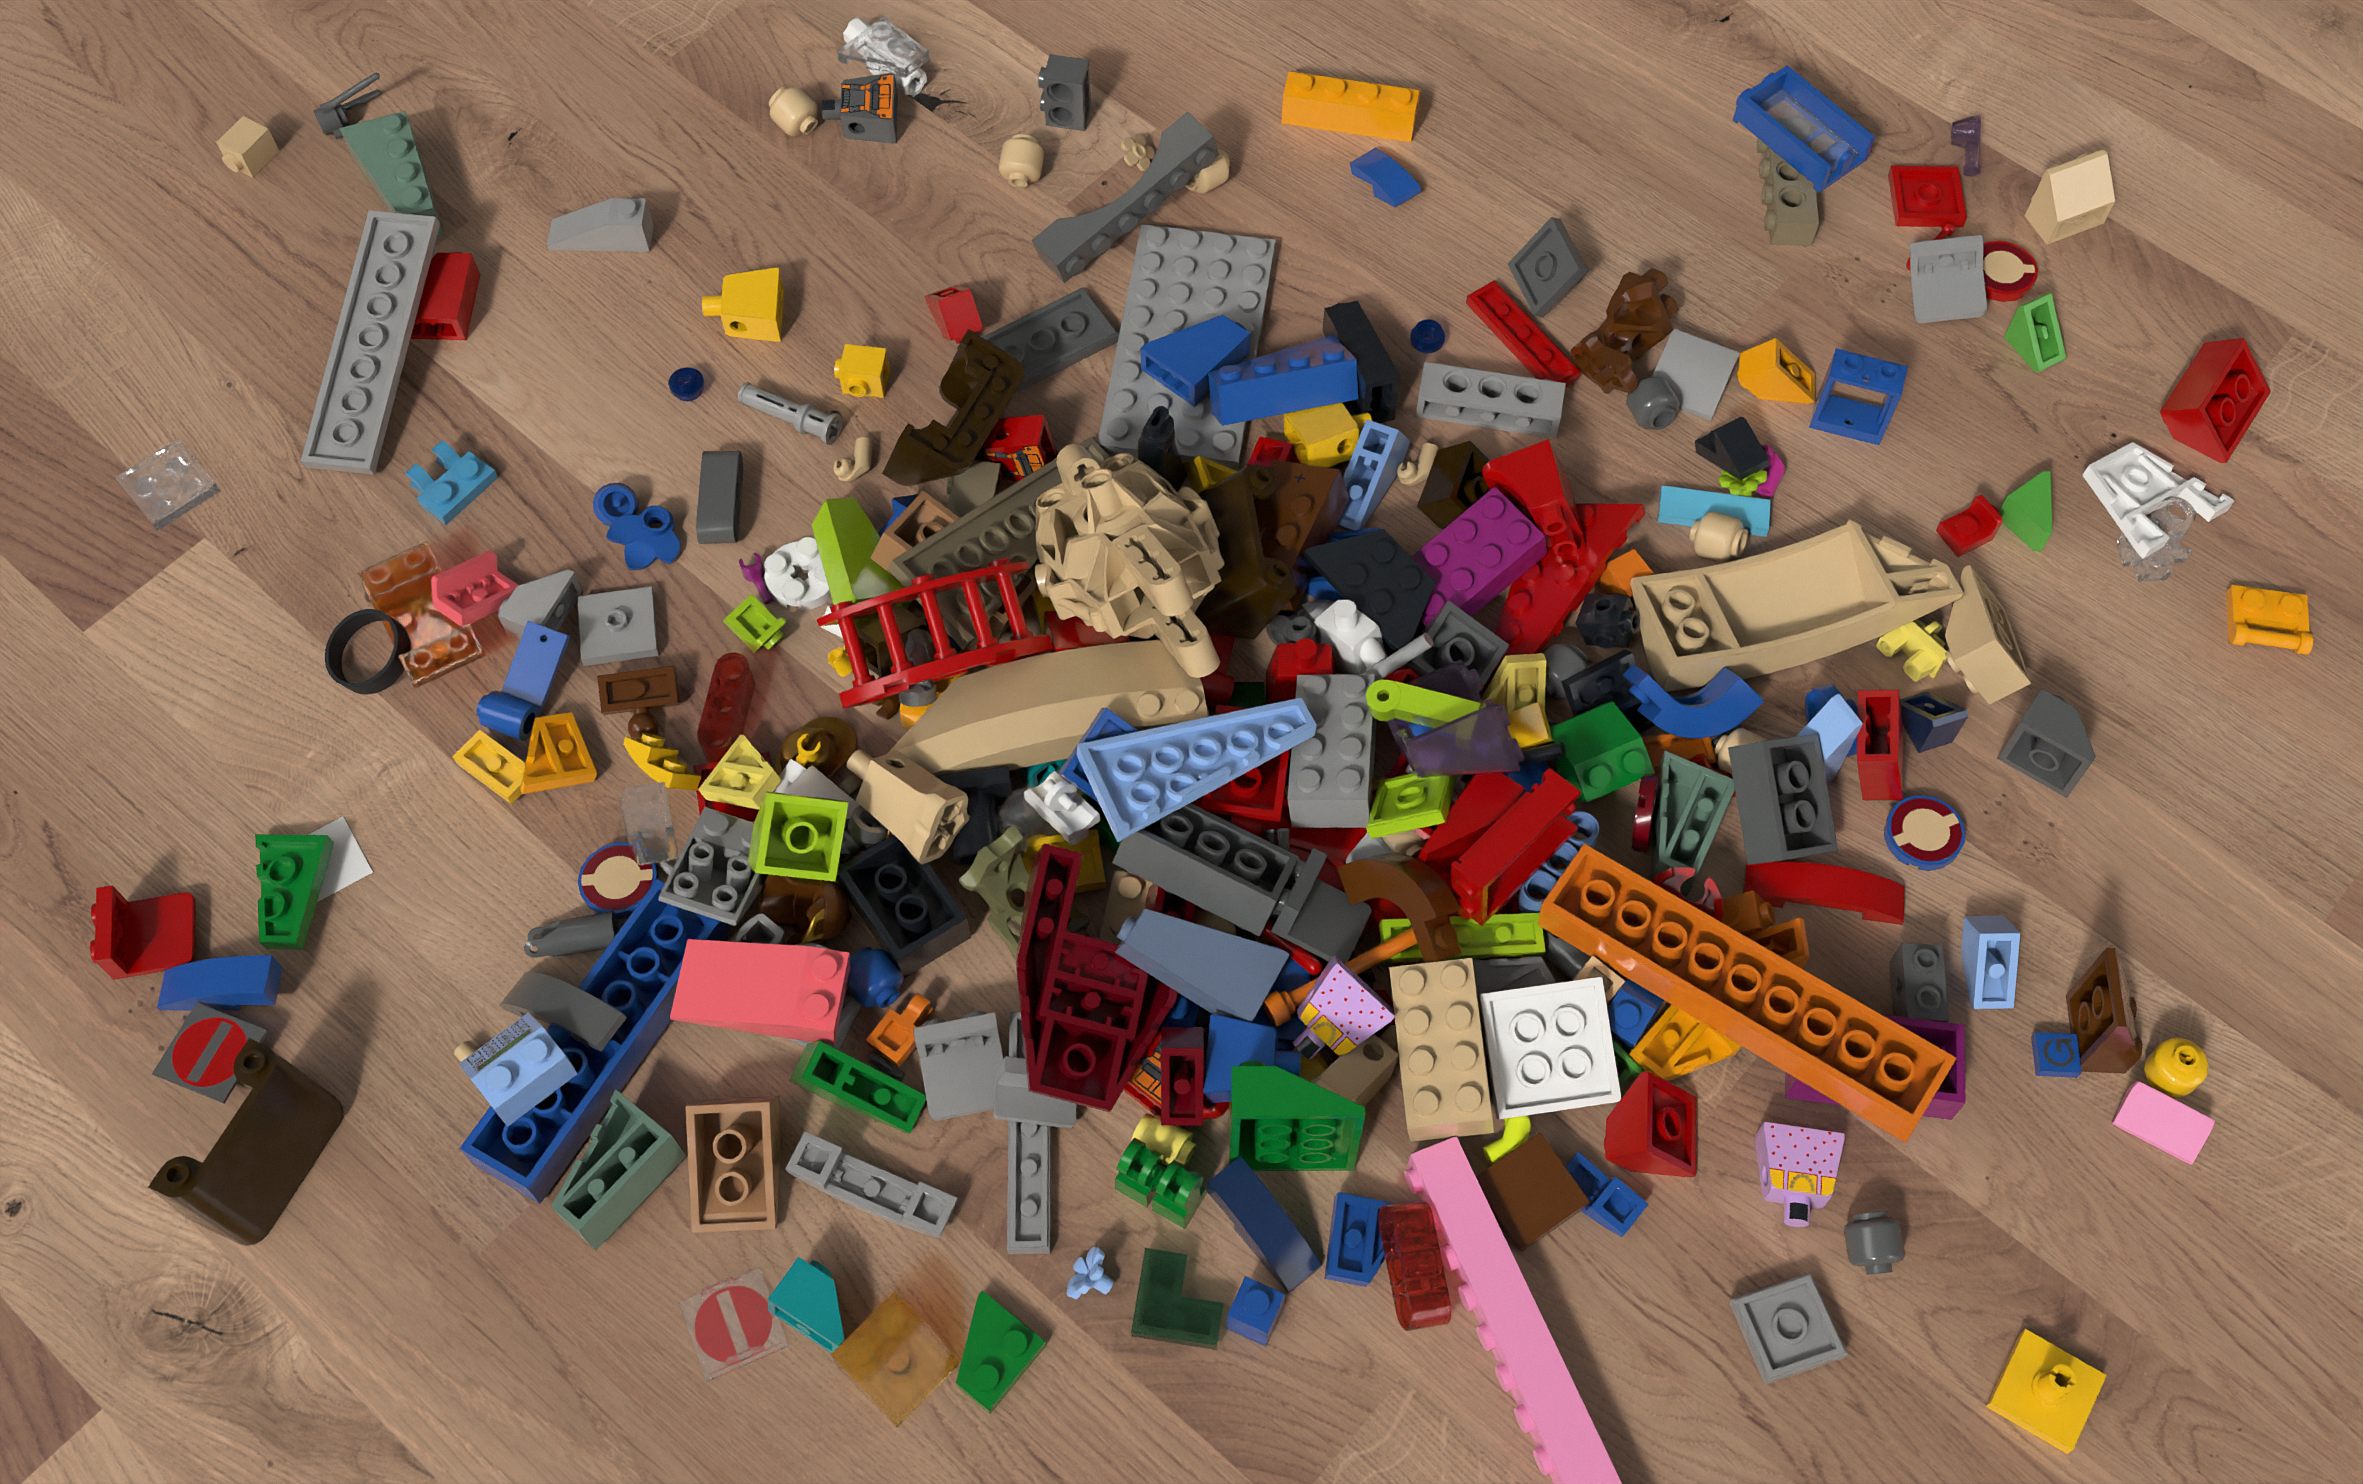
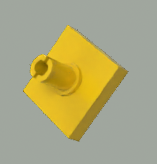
[1985,1329,2107,1454]

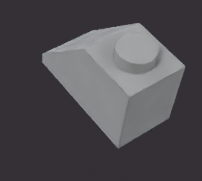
[498,570,583,640]

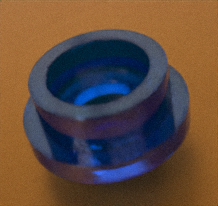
[1410,319,1445,353]
[668,367,705,402]

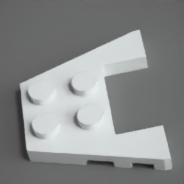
[2082,442,2235,559]

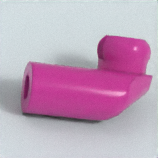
[1756,444,1785,498]

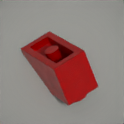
[924,285,983,344]

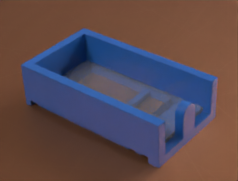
[1733,65,1875,193]

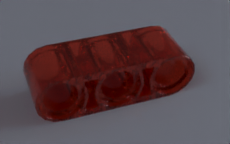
[697,652,755,763]
[1379,1200,1452,1331]

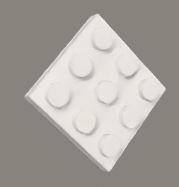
[1477,977,1621,1119]

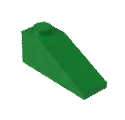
[789,1040,926,1134]

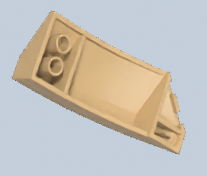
[1630,519,1964,692]
[887,640,1209,776]

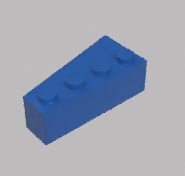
[1208,335,1358,426]

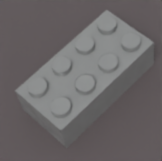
[1287,674,1377,828]

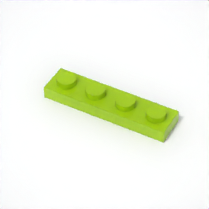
[1379,913,1546,963]

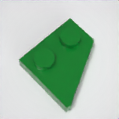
[956,1290,1046,1414]

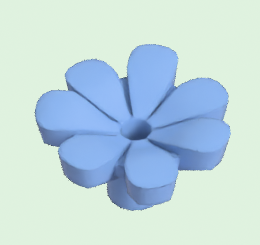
[1066,1247,1114,1299]

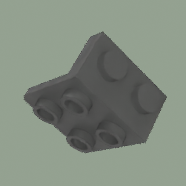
[1271,848,1371,963]

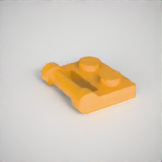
[2226,585,2313,655]

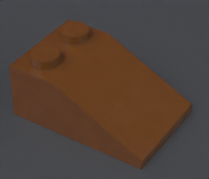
[2066,948,2142,1074]

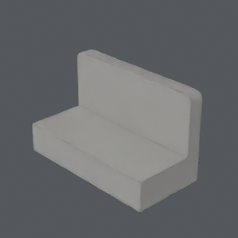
[993,1056,1077,1129]

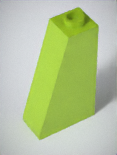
[811,498,912,610]

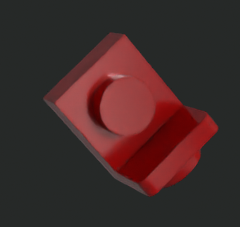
[1936,494,2003,557]

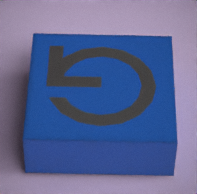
[2031,1032,2082,1078]

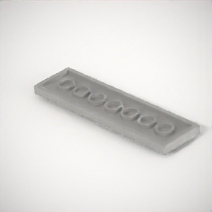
[300,210,440,475]

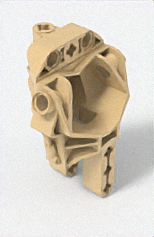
[1035,444,1224,678]

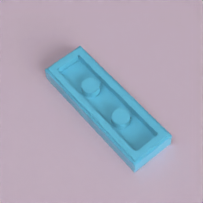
[1657,485,1771,537]

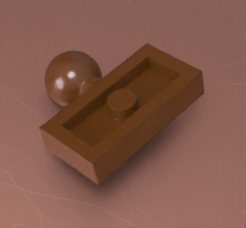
[597,666,680,738]

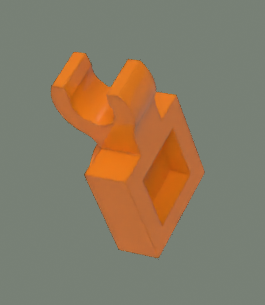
[865,993,934,1068]

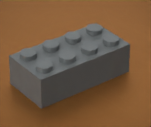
[1112,803,1299,936]

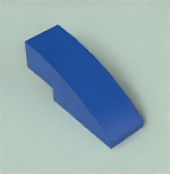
[157,955,283,1011]

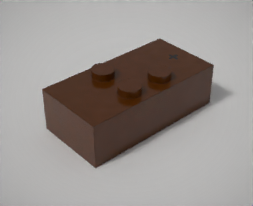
[1254,459,1350,612]

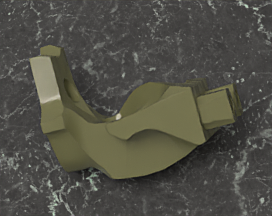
[959,824,1090,961]

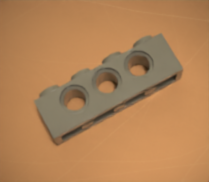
[1757,119,1819,246]

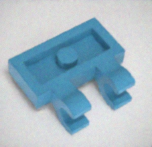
[405,440,498,525]

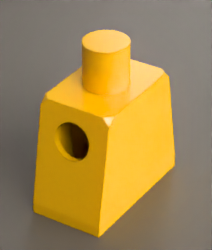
[702,268,784,342]
[1283,402,1372,468]

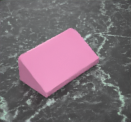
[2112,1081,2215,1165]

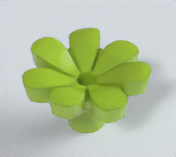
[1718,469,1767,497]

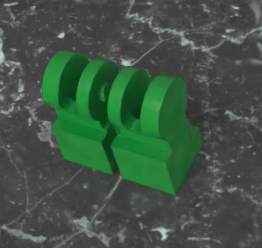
[1115,1138,1206,1229]

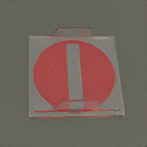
[679,1268,789,1382]

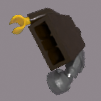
[828,606,937,707]

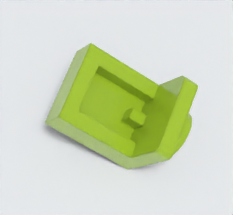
[723,593,787,653]

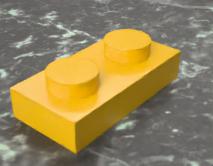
[452,730,525,805]

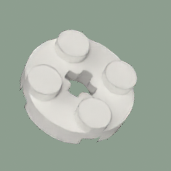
[764,537,831,610]

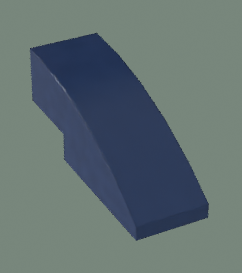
[1207,1156,1321,1294]

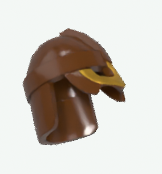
[760,875,852,945]

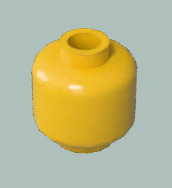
[2144,1037,2209,1098]

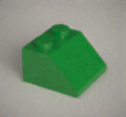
[1548,701,1655,802]

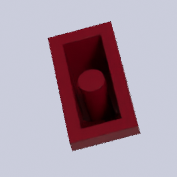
[1161,1027,1204,1125]

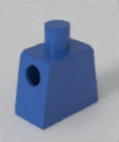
[1204,1014,1302,1103]

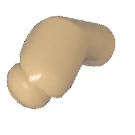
[833,437,873,482]
[1397,443,1439,486]

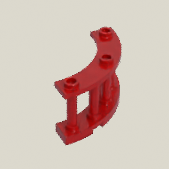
[817,557,1053,708]

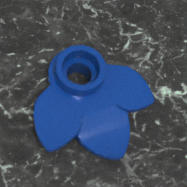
[606,506,680,570]

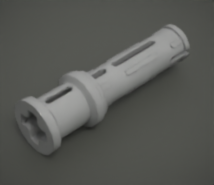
[738,382,843,445]

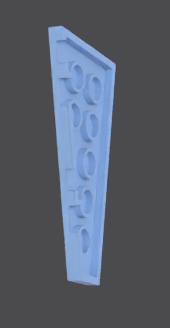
[1077,698,1317,842]

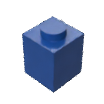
[1226,1276,1285,1347]

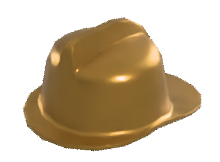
[775,717,857,780]

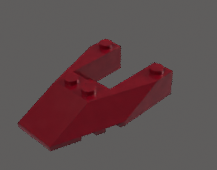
[1016,843,1195,1112]

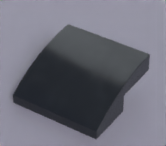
[1561,649,1655,733]

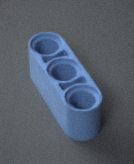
[1518,811,1599,913]

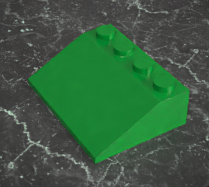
[1228,1061,1365,1171]

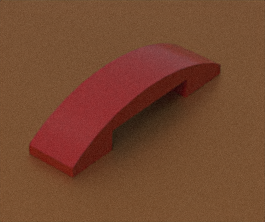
[1743,862,1905,925]

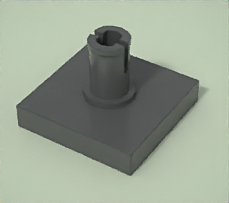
[1508,217,1588,317]

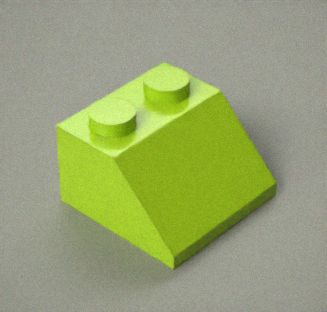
[748,791,849,882]

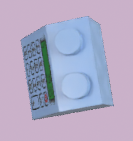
[459,1012,577,1127]

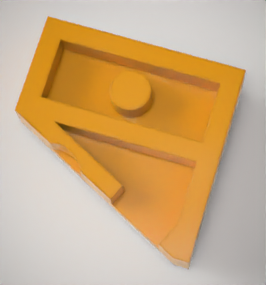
[520,712,597,794]
[1629,1004,1742,1081]

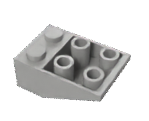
[659,807,769,926]

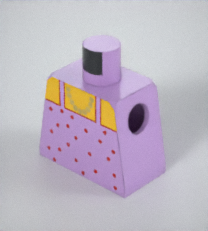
[1293,955,1395,1060]
[1755,1122,1845,1227]

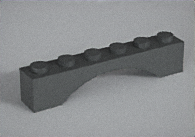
[1032,112,1219,283]

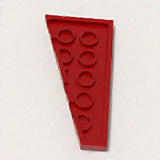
[1483,503,1646,690]

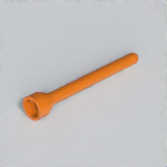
[1262,928,1417,1027]

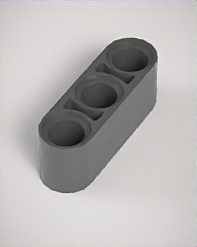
[696,451,743,544]

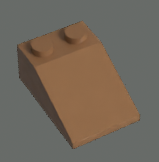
[685,1096,782,1233]

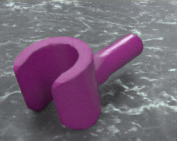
[739,553,773,604]

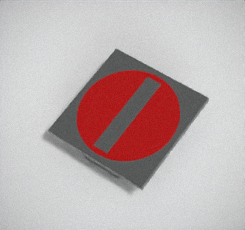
[152,1002,268,1104]

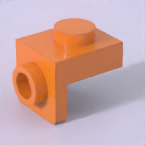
[1721,890,1776,936]

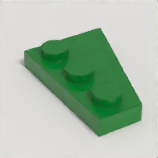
[255,834,334,950]

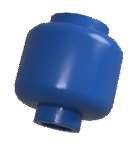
[847,947,904,1008]

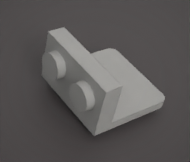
[1910,235,1987,323]
[913,1011,1004,1121]

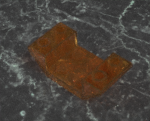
[357,541,486,688]

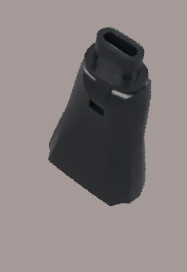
[1137,406,1187,492]

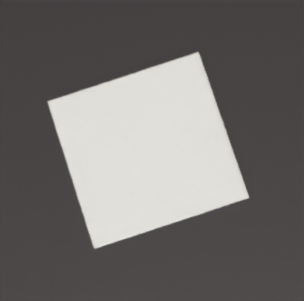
[309,817,373,902]

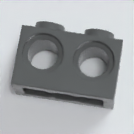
[1038,54,1091,131]

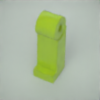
[1366,679,1481,750]

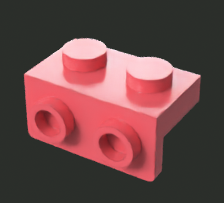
[431,550,519,627]

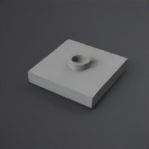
[577,586,659,666]
[1729,1273,1848,1385]

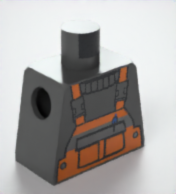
[822,73,898,144]

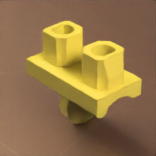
[1876,619,1948,682]

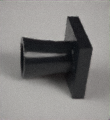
[935,767,1014,866]

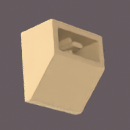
[2025,149,2115,245]

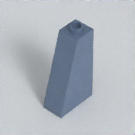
[1115,909,1290,1023]

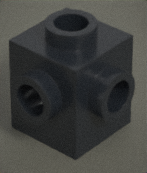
[1575,593,1640,649]

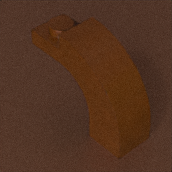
[1337,853,1462,963]

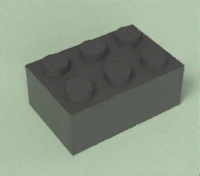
[1728,734,1838,865]

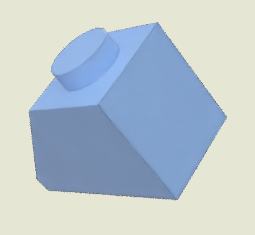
[1961,915,2021,1009]

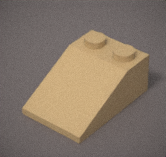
[1945,565,2031,705]

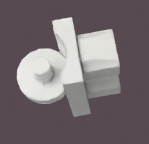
[1024,771,1100,846]

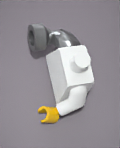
[1266,599,1388,674]
[773,733,888,860]

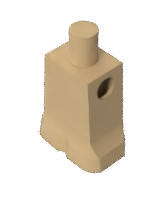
[847,749,969,865]
[1310,1025,1399,1106]

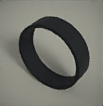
[325,609,411,695]

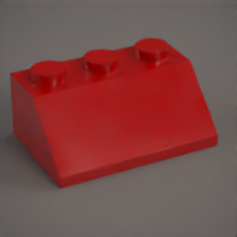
[2160,338,2271,463]

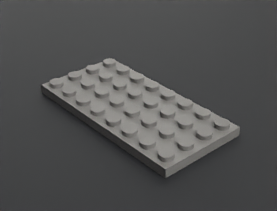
[1097,224,1276,470]

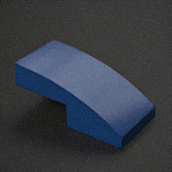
[1350,148,1421,207]
[1565,1152,1648,1237]

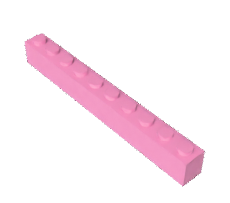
[1404,1136,1622,1484]

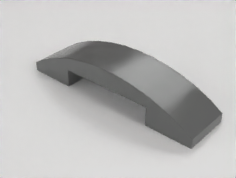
[500,971,627,1051]

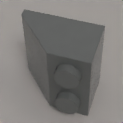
[1403,600,1509,701]
[1997,689,2096,798]

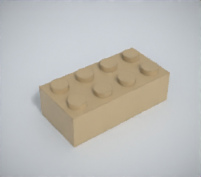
[1389,958,1494,1142]

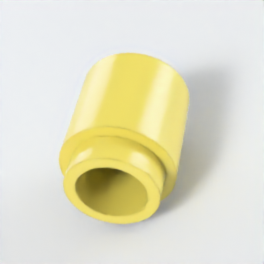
[1131,1113,1196,1167]

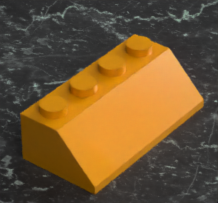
[1281,71,1421,142]

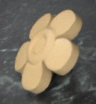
[1121,134,1155,171]

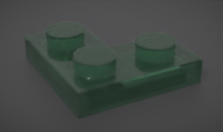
[1131,1248,1223,1350]

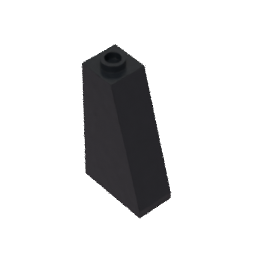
[1322,300,1400,423]

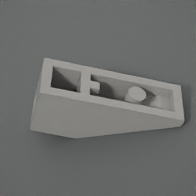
[547,198,654,252]

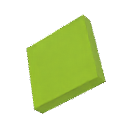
[1366,765,1457,839]

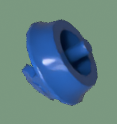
[593,483,639,527]

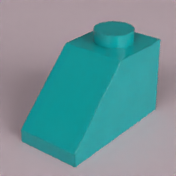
[768,1257,845,1358]

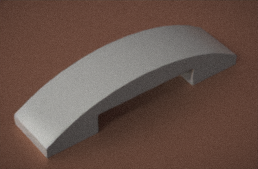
[786,1131,958,1238]

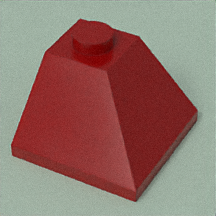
[1604,1071,1697,1177]

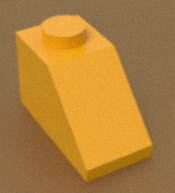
[1737,338,1815,404]

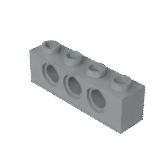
[1416,362,1566,439]

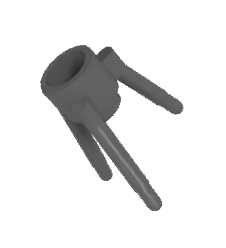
[314,73,381,139]

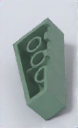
[339,111,445,237]

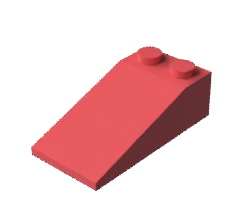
[670,939,850,1046]

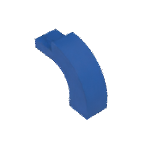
[1623,664,1764,738]

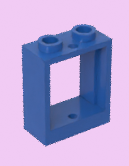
[1809,348,1908,445]

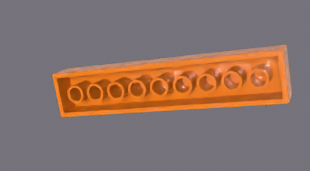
[1538,843,1957,1143]

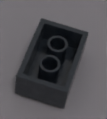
[837,835,971,978]

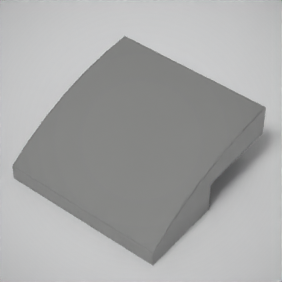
[1652,329,1740,421]

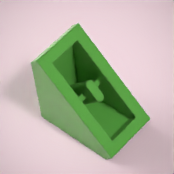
[2004,292,2067,372]
[1999,471,2052,552]

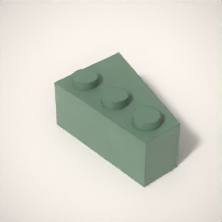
[1650,751,1735,897]
[551,1090,686,1251]

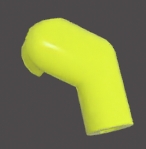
[1482,1115,1531,1166]

